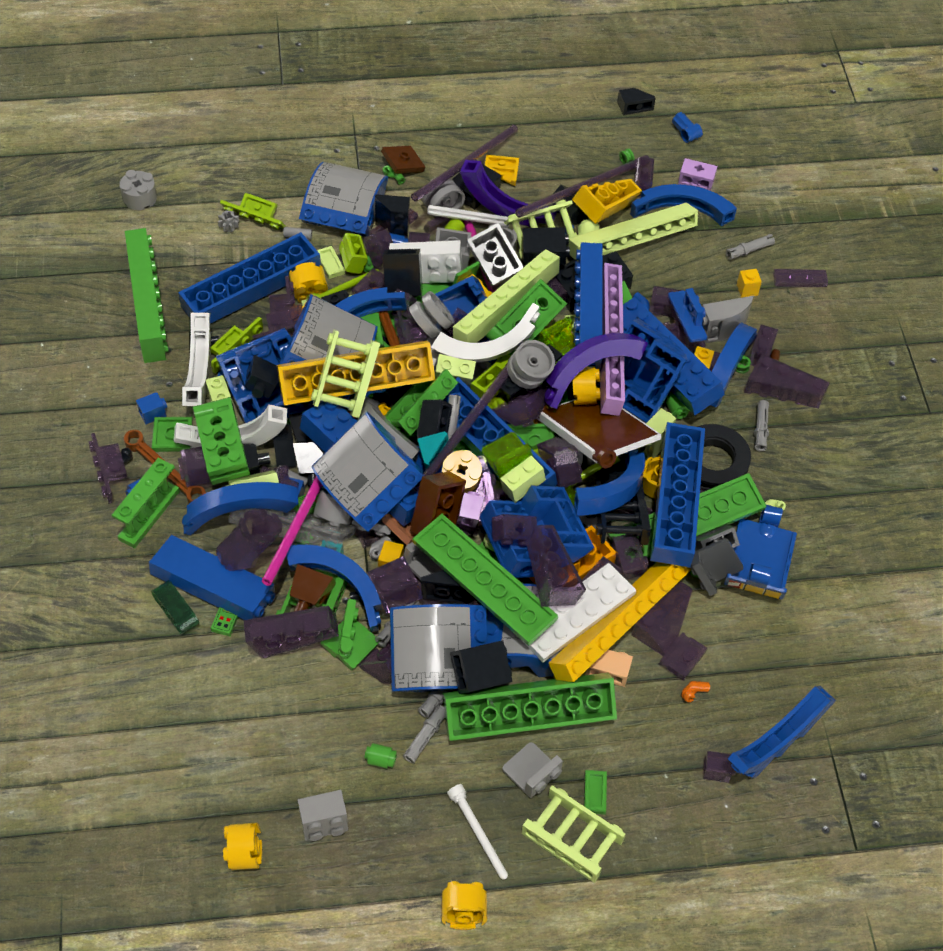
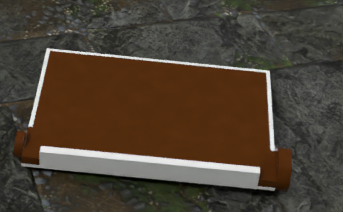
[535,399,661,468]

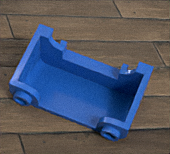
[435,276,490,343]

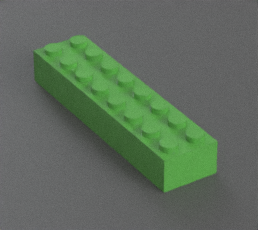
[125,228,169,363]
[443,673,617,741]

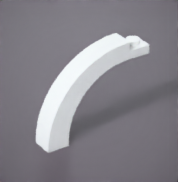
[431,303,540,363]
[182,313,211,406]
[174,405,287,452]

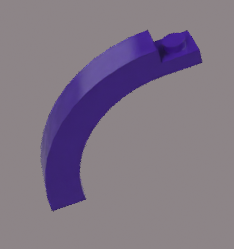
[460,160,557,227]
[544,333,648,409]

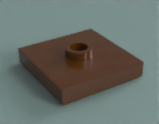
[381,146,426,174]

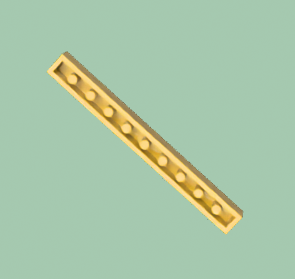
[549,562,691,682]

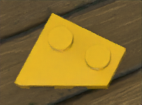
[485,155,519,186]

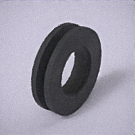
[697,424,751,491]

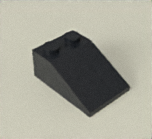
[420,570,482,605]

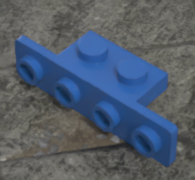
[668,288,707,342]

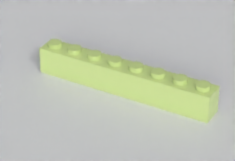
[568,203,698,261]
[453,249,560,343]

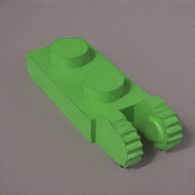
[338,599,359,659]

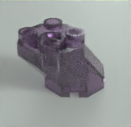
[216,509,283,571]

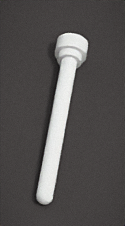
[447,784,508,880]

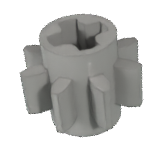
[218,211,239,232]

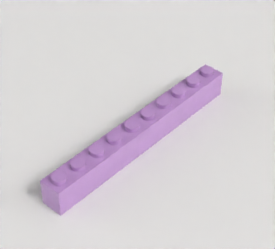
[600,263,625,416]

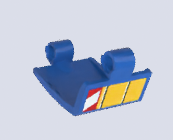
[724,504,797,600]

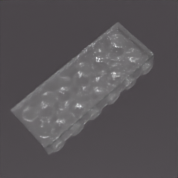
[229,509,356,552]

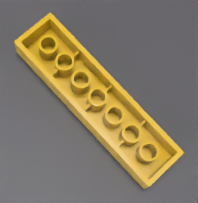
[277,341,435,405]

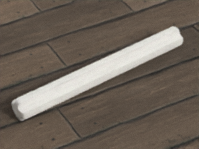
[427,205,509,226]

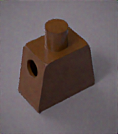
[290,564,336,617]

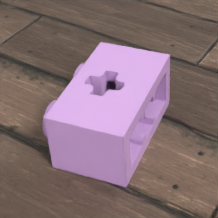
[678,158,718,191]
[456,491,484,528]

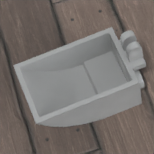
[702,296,754,344]

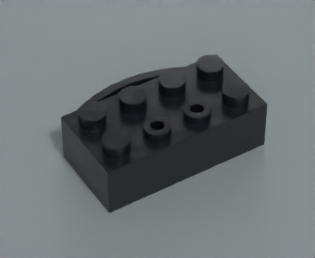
[553,251,633,312]

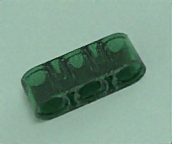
[151,580,200,635]

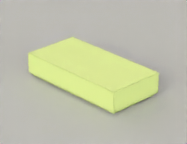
[317,246,345,279]

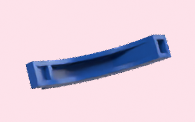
[630,184,737,226]
[335,287,407,318]
[711,323,758,407]
[574,449,645,516]
[182,482,298,536]
[287,544,383,632]

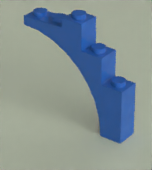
[728,686,836,778]

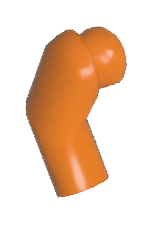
[682,681,710,702]

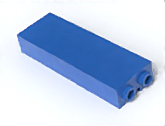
[149,535,276,624]

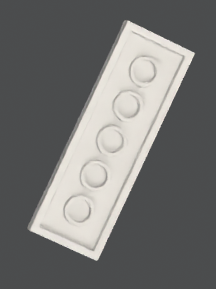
[524,563,636,663]

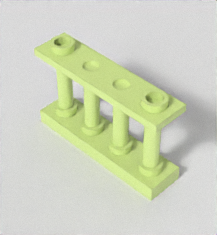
[504,200,583,261]
[311,329,380,418]
[522,786,625,883]

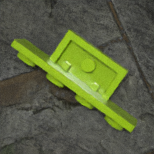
[220,193,286,230]
[210,317,263,374]

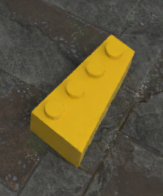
[572,179,642,224]

